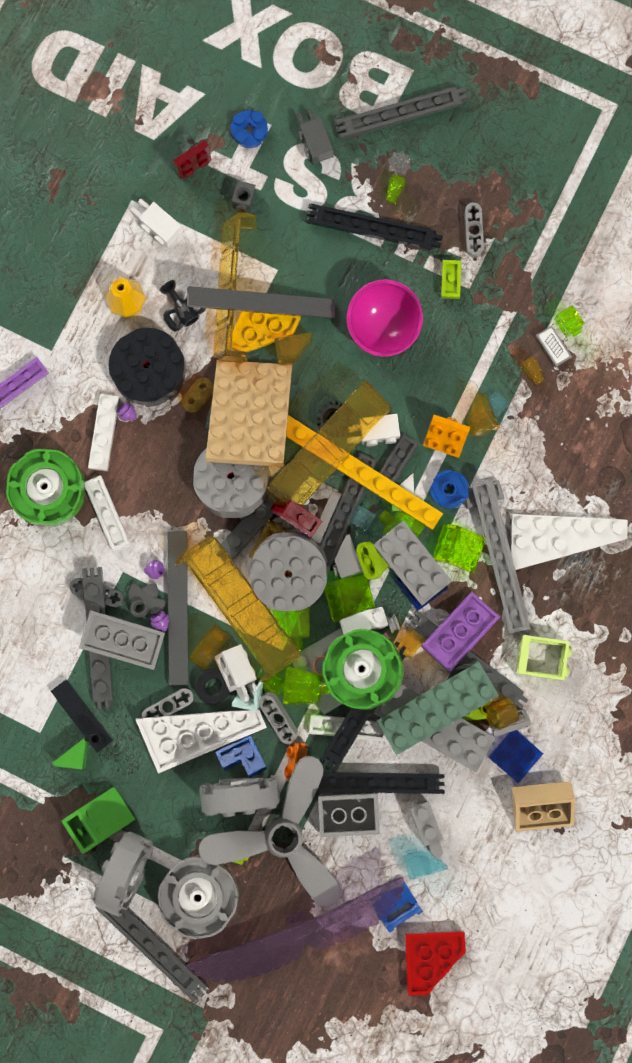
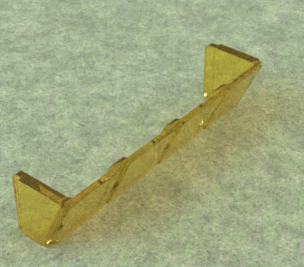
[213,212,257,363]
[268,381,391,509]
[174,536,300,683]

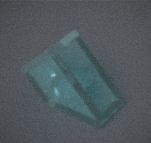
[402,848,448,880]

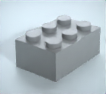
[318,793,380,837]

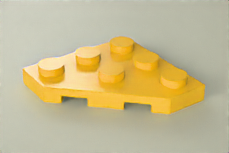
[226,312,301,354]

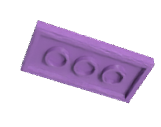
[421,591,500,673]

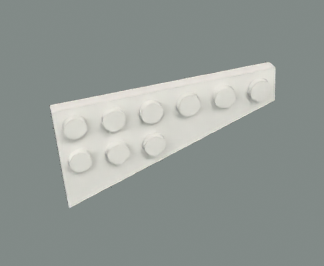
[510,514,628,570]
[135,709,267,773]

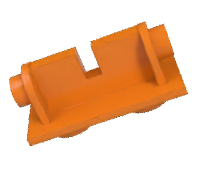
[284,742,308,781]

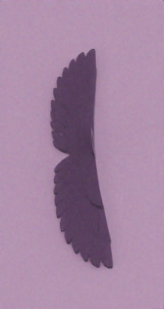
[187,877,405,983]

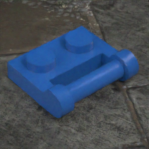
[371,881,423,933]

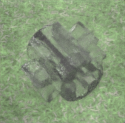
[388,151,411,176]

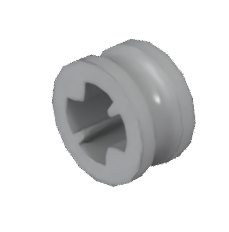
[386,614,401,634]

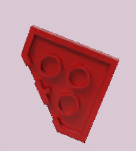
[405,931,466,996]

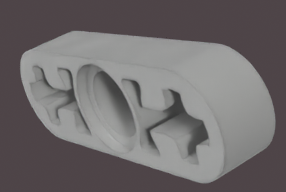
[464,203,484,258]
[312,490,342,544]
[142,688,194,718]
[259,692,298,744]

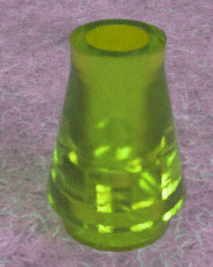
[385,174,406,204]

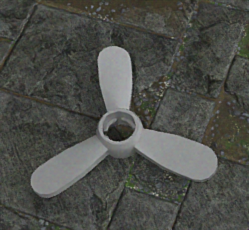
[198,756,341,907]

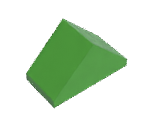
[53,738,89,769]

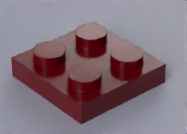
[173,140,212,179]

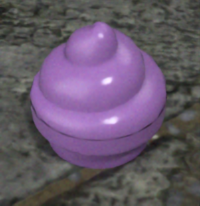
[117,402,137,421]
[144,560,164,579]
[150,611,170,632]

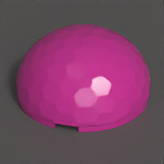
[347,279,423,357]

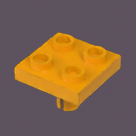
[423,415,470,458]

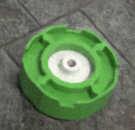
[6,449,85,527]
[322,629,404,710]

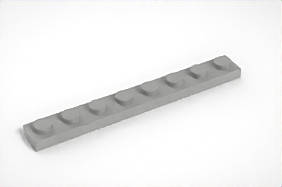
[472,479,530,634]

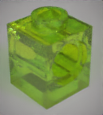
[554,305,585,338]

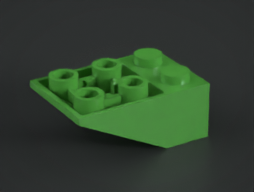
[62,786,136,854]

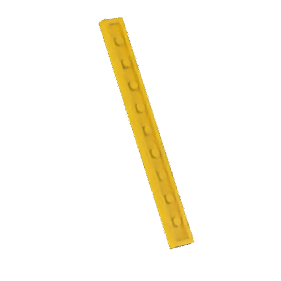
[286,415,443,530]

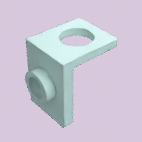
[232,681,263,711]

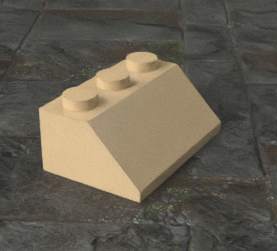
[512,781,575,832]

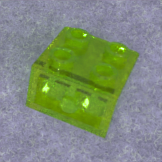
[433,524,485,573]
[324,575,375,623]

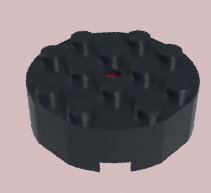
[108,328,187,407]

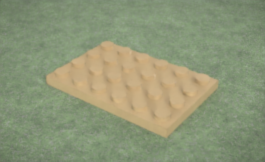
[206,360,292,467]

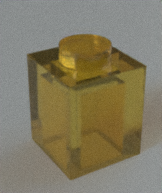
[397,627,426,659]
[486,696,519,730]

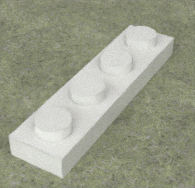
[88,394,120,471]

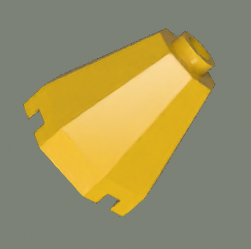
[105,277,146,319]

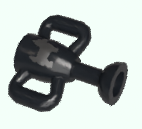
[159,280,206,332]

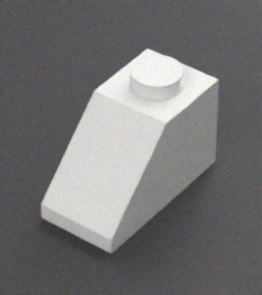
[340,607,388,634]

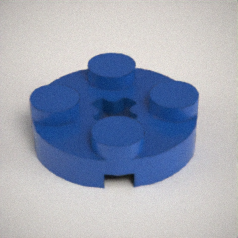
[231,110,268,148]
[430,470,469,509]

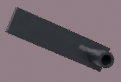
[50,679,114,753]

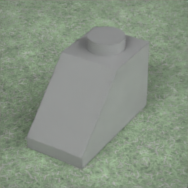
[332,534,363,580]

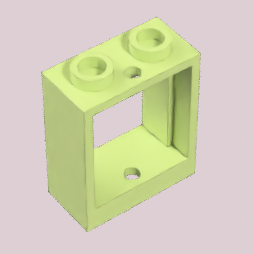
[516,635,572,681]

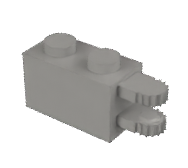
[409,801,443,858]

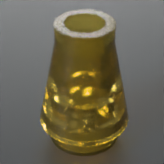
[520,356,545,385]

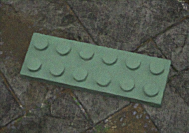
[377,662,499,756]

